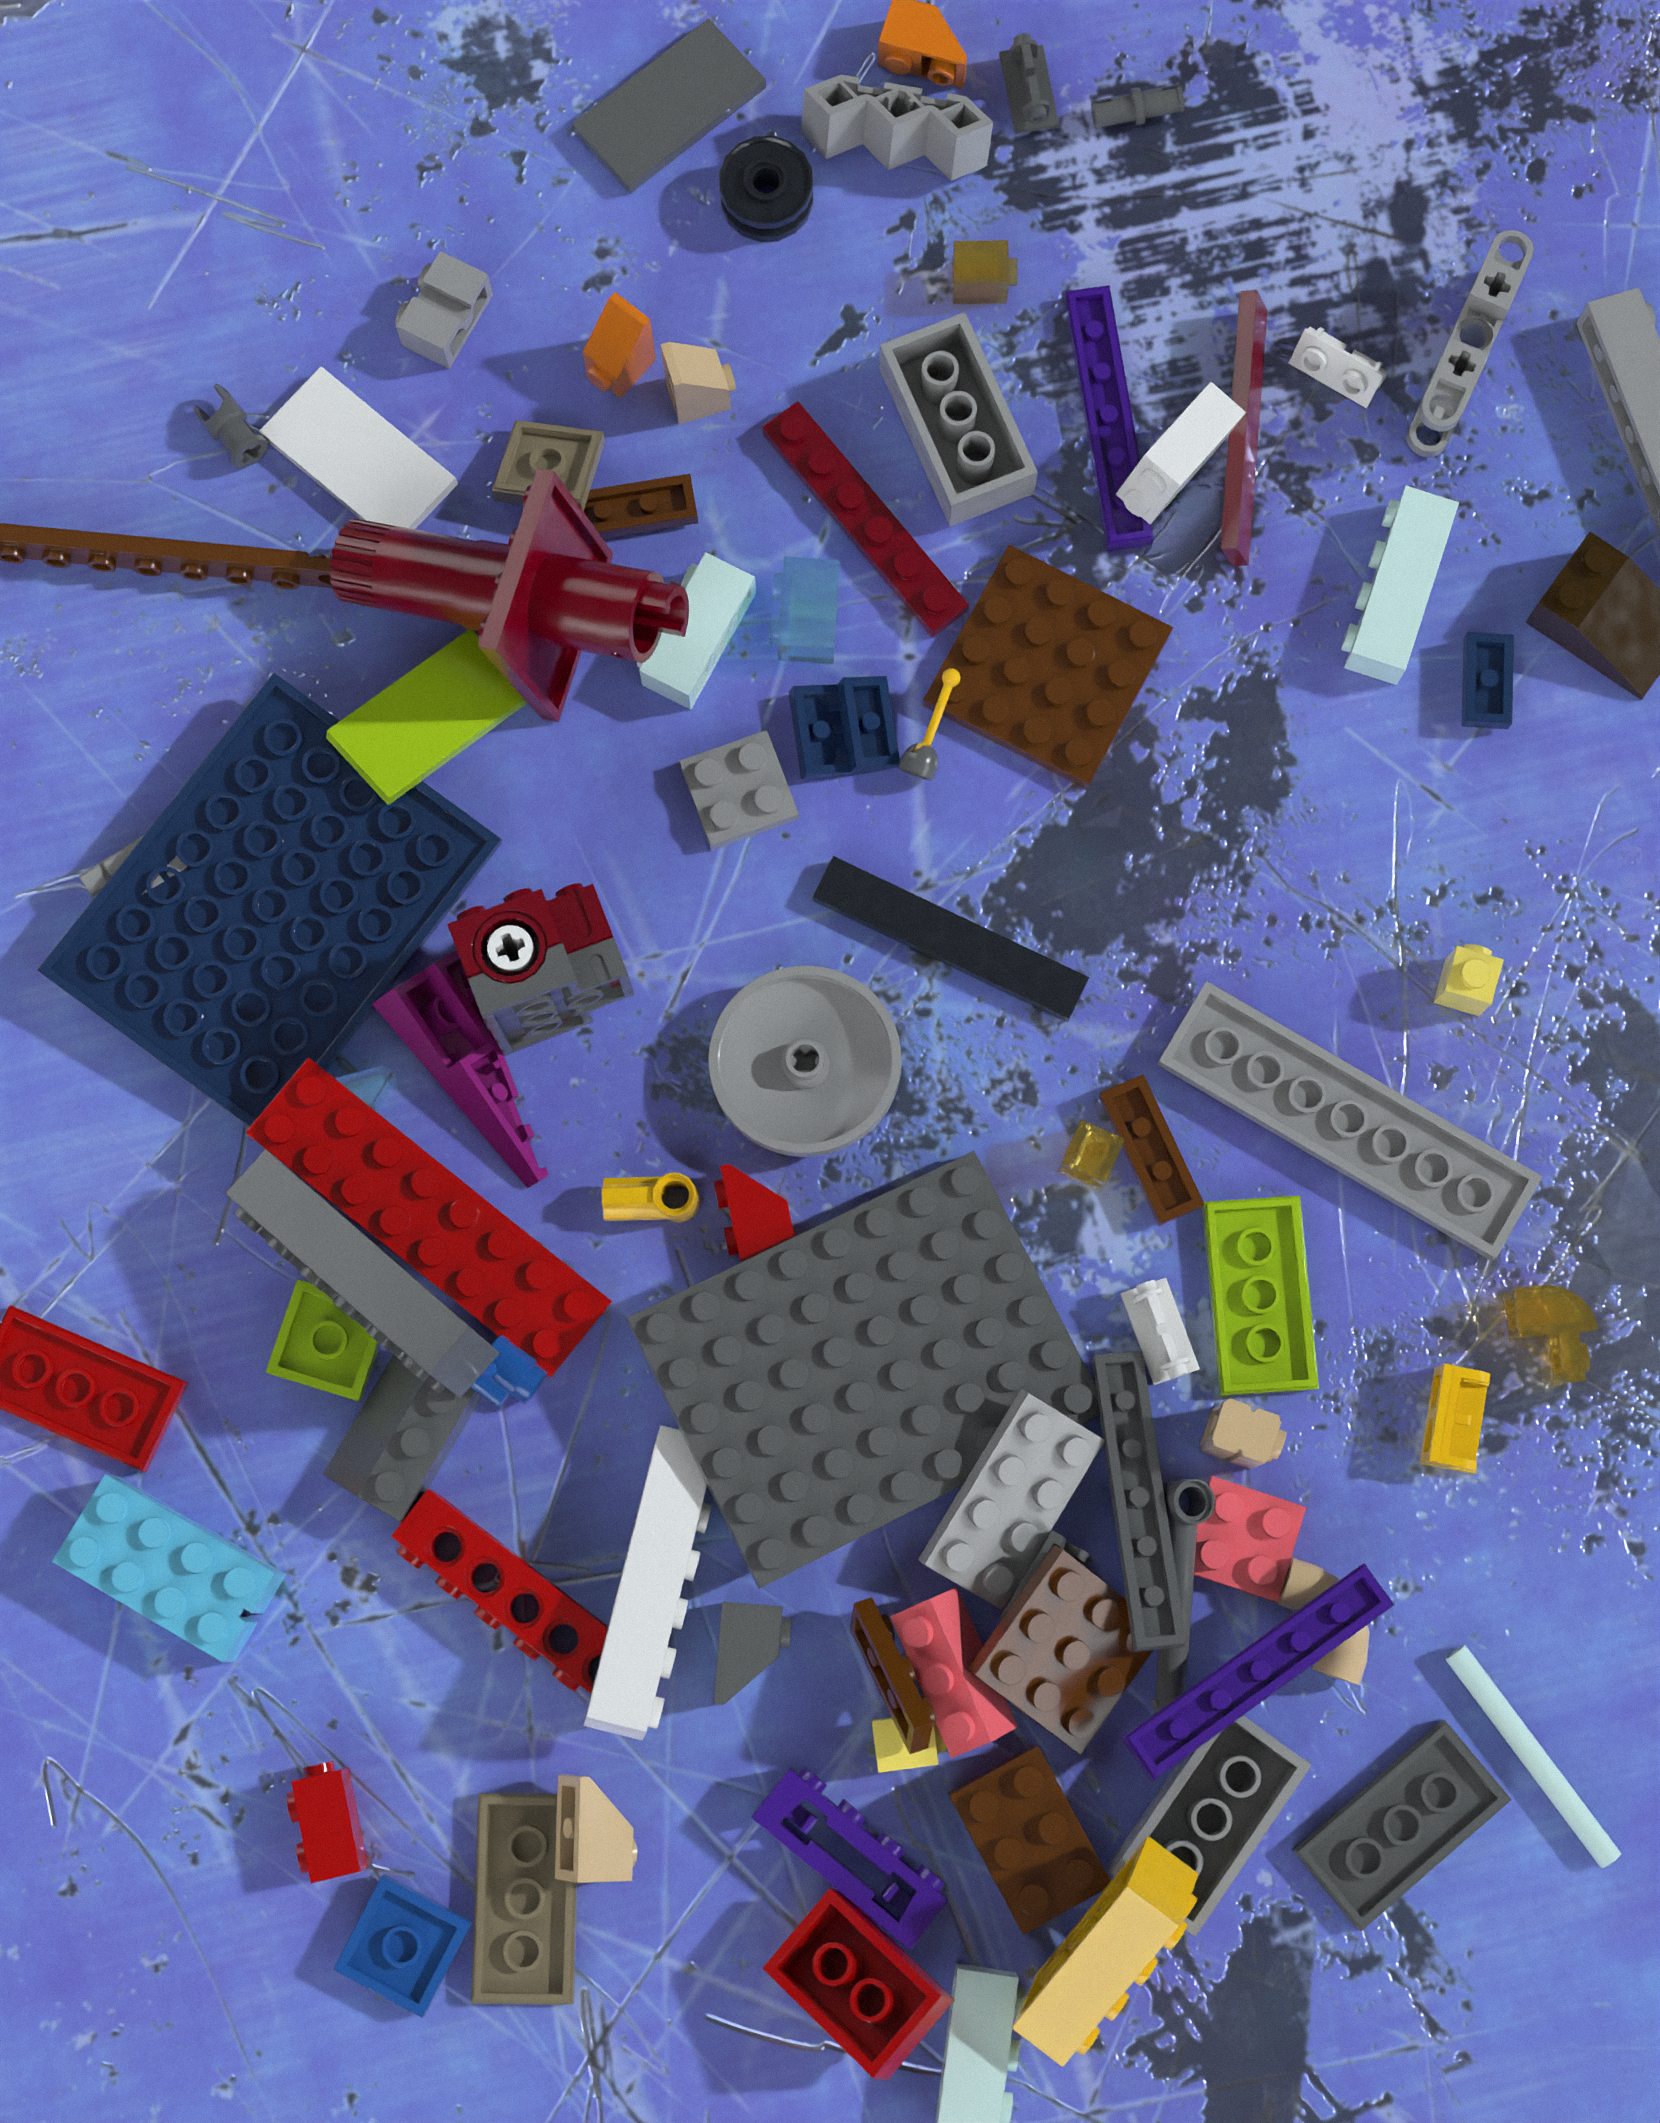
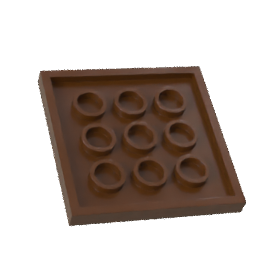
[922,545,1174,789]

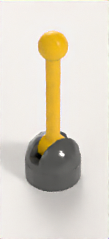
[898,668,961,781]

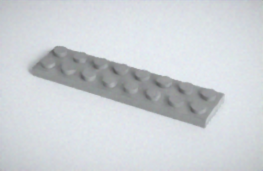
[1157,981,1543,1261]

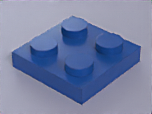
[333,1874,473,2018]

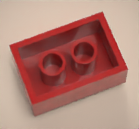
[762,1888,955,2080]

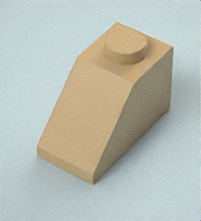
[660,342,736,424]
[555,1774,637,1883]

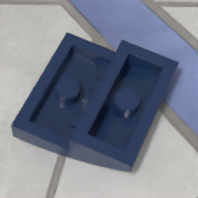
[788,676,900,781]

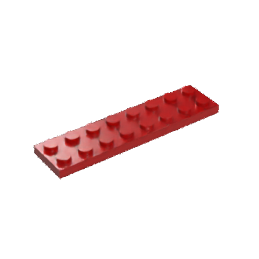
[245,1057,612,1378]

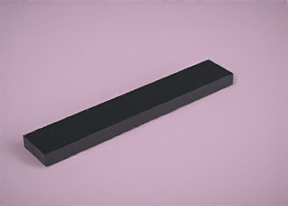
[813,856,1089,1022]

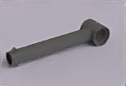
[1150,1479,1215,1714]

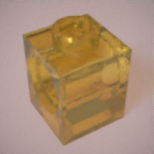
[1057,1119,1125,1192]

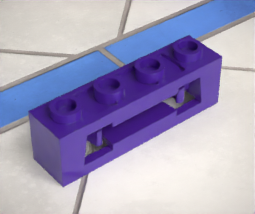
[751,1766,948,1950]

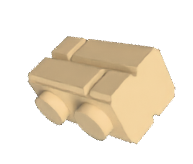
[1200,1398,1287,1469]

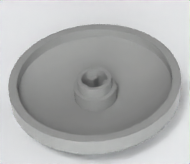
[708,966,902,1157]

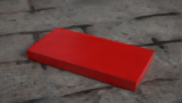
[0,1305,188,1472]

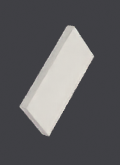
[259,367,458,529]

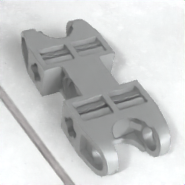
[1406,230,1534,457]

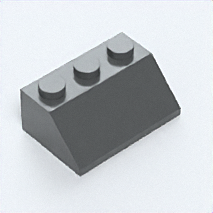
[323,1355,482,1522]

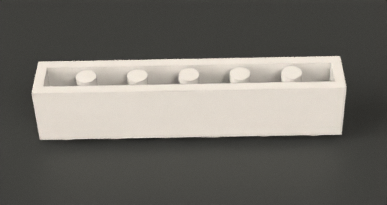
[583,1425,712,1741]

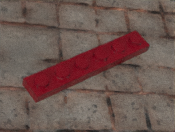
[762,401,969,638]

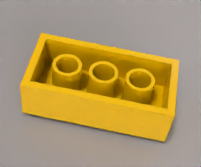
[1012,1836,1198,2067]

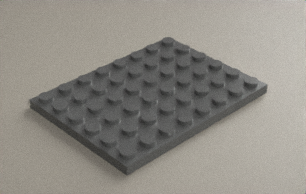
[626,1151,1099,1589]

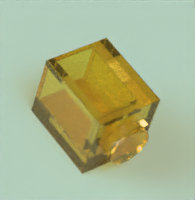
[952,240,1018,304]

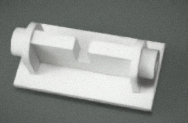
[1289,327,1388,409]
[1120,1278,1200,1385]

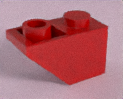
[713,1164,795,1262]

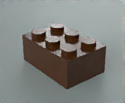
[947,1744,1111,1935]

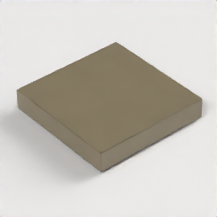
[492,420,605,511]

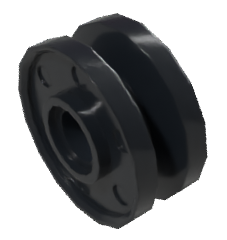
[719,136,813,242]

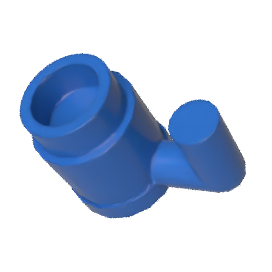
[470,1335,547,1408]

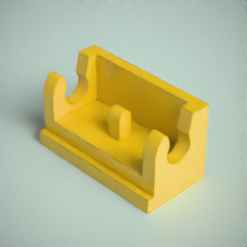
[1419,1363,1490,1474]

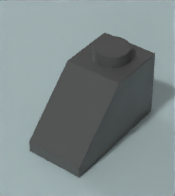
[714,1602,792,1705]

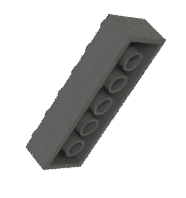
[225,1149,500,1398]

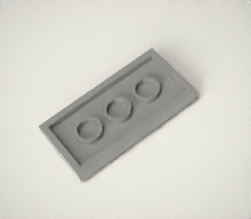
[918,1389,1105,1610]

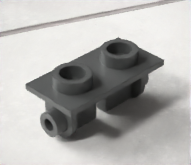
[999,33,1059,134]

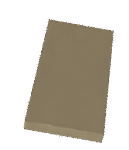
[471,1793,578,2005]

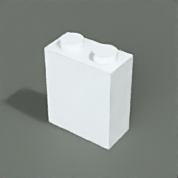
[1116,382,1246,524]

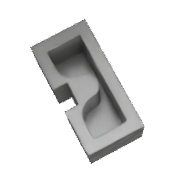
[395,251,493,369]

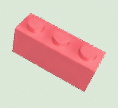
[890,1587,1018,1758]

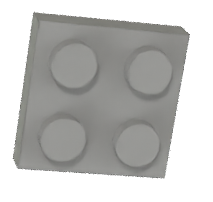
[679,730,799,851]

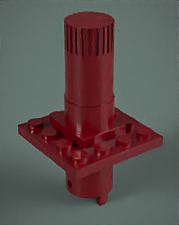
[330,468,689,722]

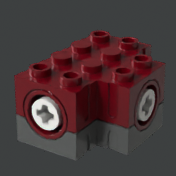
[447,883,634,1056]

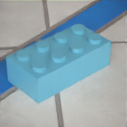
[52,1474,286,1662]

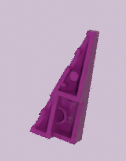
[372,949,549,1188]

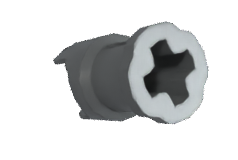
[193,384,268,469]

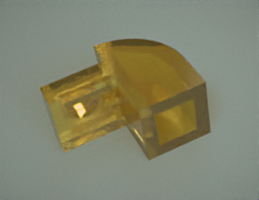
[1503,1285,1598,1387]

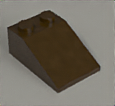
[1525,532,1660,700]

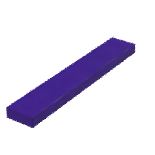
[1064,285,1154,551]
[1121,1563,1394,1781]

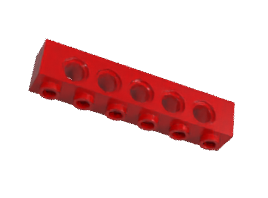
[391,1488,663,1693]

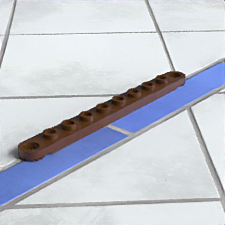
[0,523,333,590]

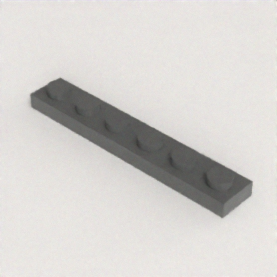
[1091,1351,1187,1652]

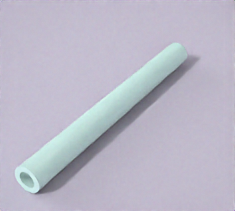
[1445,1644,1621,1868]

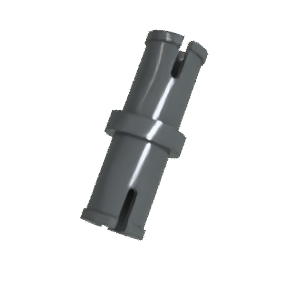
[1091,83,1184,130]

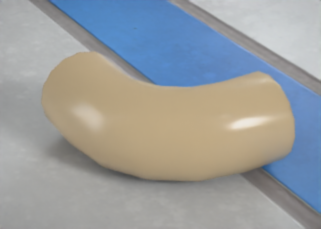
[1278,1557,1370,1686]

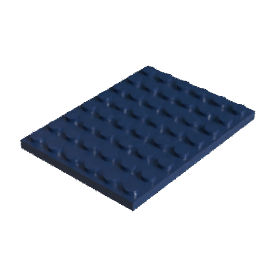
[37,673,502,1127]

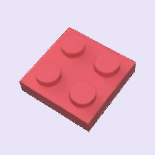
[1194,1476,1306,1603]

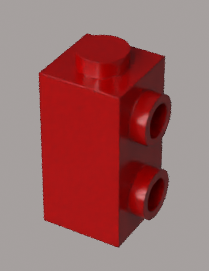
[286,1761,369,1884]

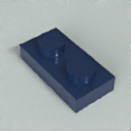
[1461,632,1514,729]

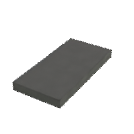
[572,18,766,194]
[1291,1719,1512,1932]

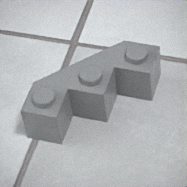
[801,74,993,181]

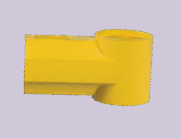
[602,1172,701,1223]

